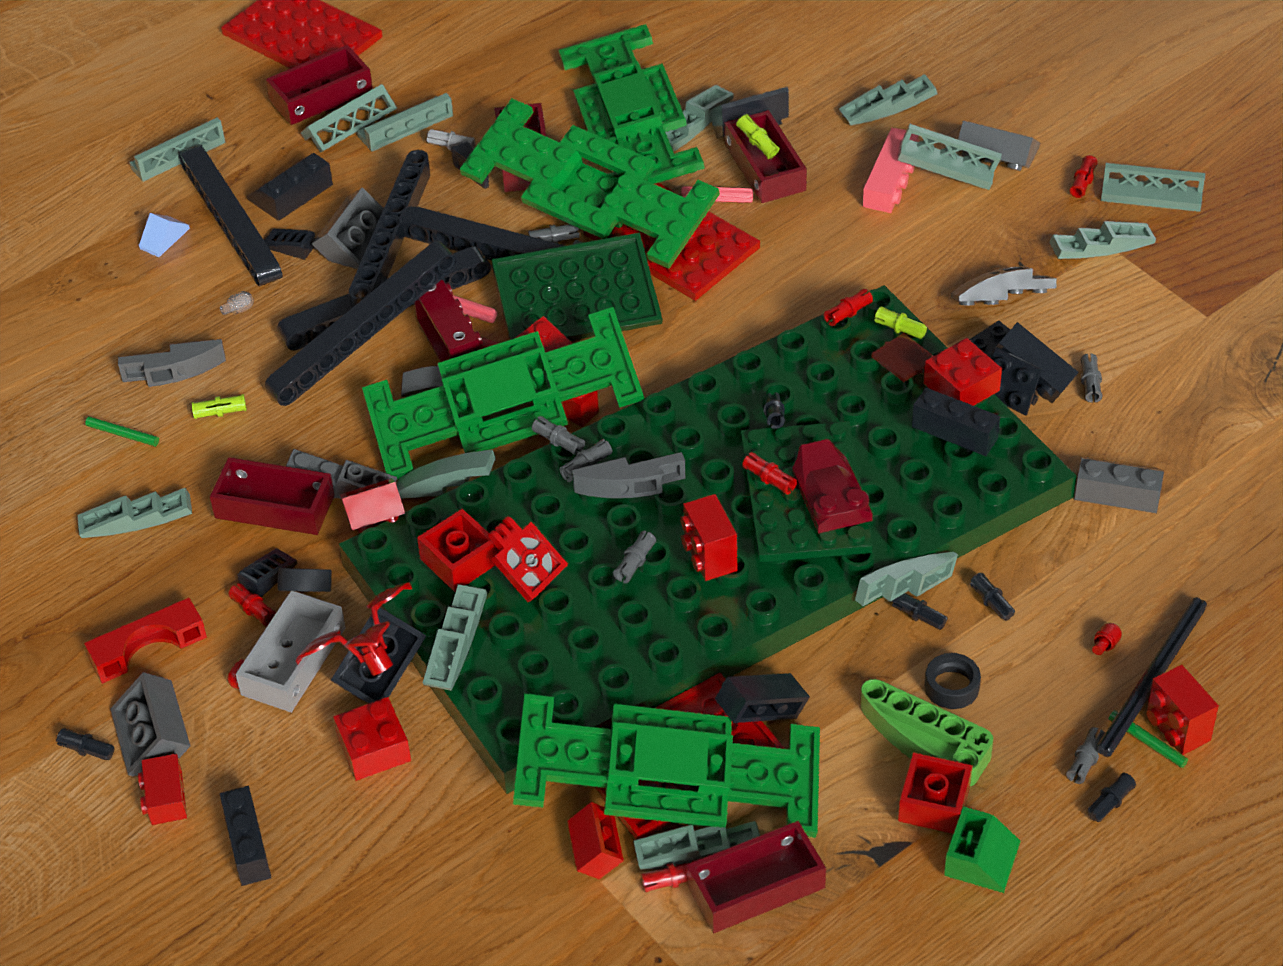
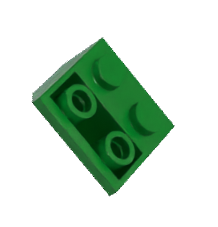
[944,806,1021,893]

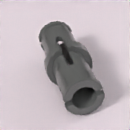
[528,224,580,243]
[1080,353,1103,403]
[532,416,585,456]
[560,439,612,482]
[613,531,656,583]
[1066,727,1105,784]

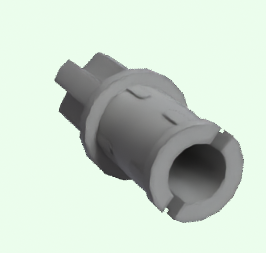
[427,129,475,150]

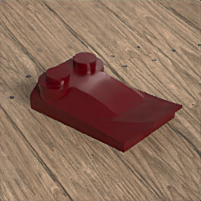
[792,439,873,534]

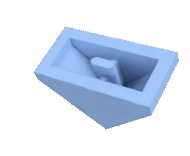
[139,213,190,257]

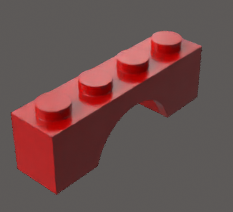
[84,598,207,684]

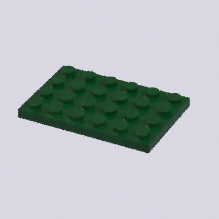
[492,233,663,341]
[741,421,873,562]

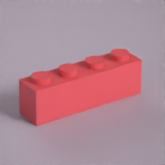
[863,128,919,213]

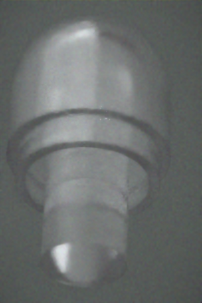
[220,291,254,315]

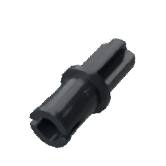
[763,392,785,429]
[970,573,1015,621]
[892,593,947,630]
[56,728,115,760]
[1087,773,1136,822]

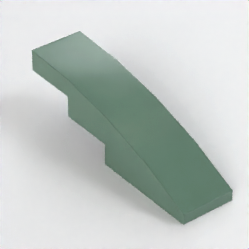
[839,74,938,126]
[666,85,734,152]
[1049,221,1156,259]
[396,450,495,499]
[77,488,192,538]
[855,552,958,606]
[423,585,487,691]
[634,821,760,869]

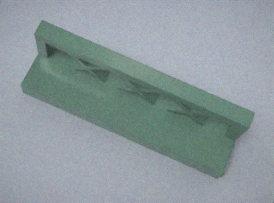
[301,84,397,152]
[357,93,453,152]
[130,117,225,182]
[897,124,1002,190]
[1101,163,1205,212]

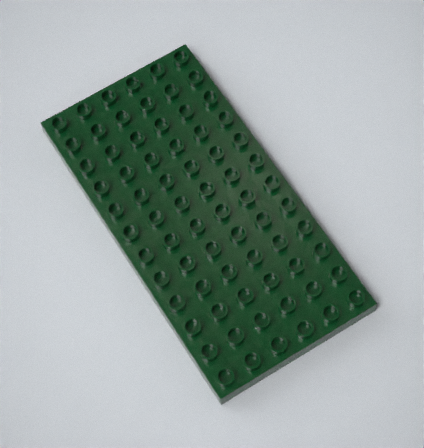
[339,285,1077,794]

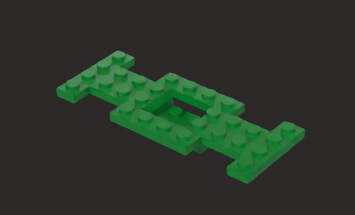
[559,24,705,184]
[460,98,720,269]
[362,307,645,479]
[513,694,820,838]

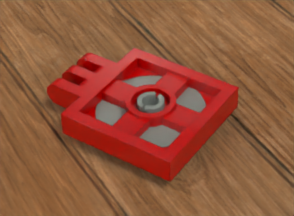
[488,516,568,602]

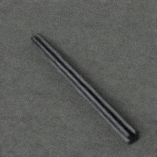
[1096,597,1207,757]

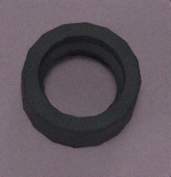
[277,568,332,592]
[924,653,981,709]

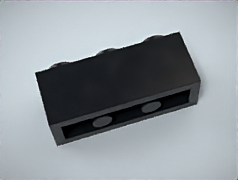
[991,322,1079,404]
[912,388,1000,456]
[715,673,810,723]
[219,786,272,886]

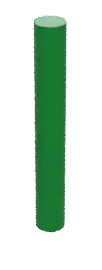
[85,416,159,447]
[1108,710,1189,768]

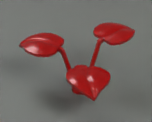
[296,582,412,676]

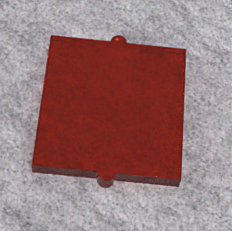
[872,333,933,382]

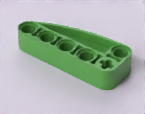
[860,679,993,787]

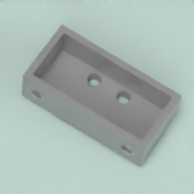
[236,590,346,713]

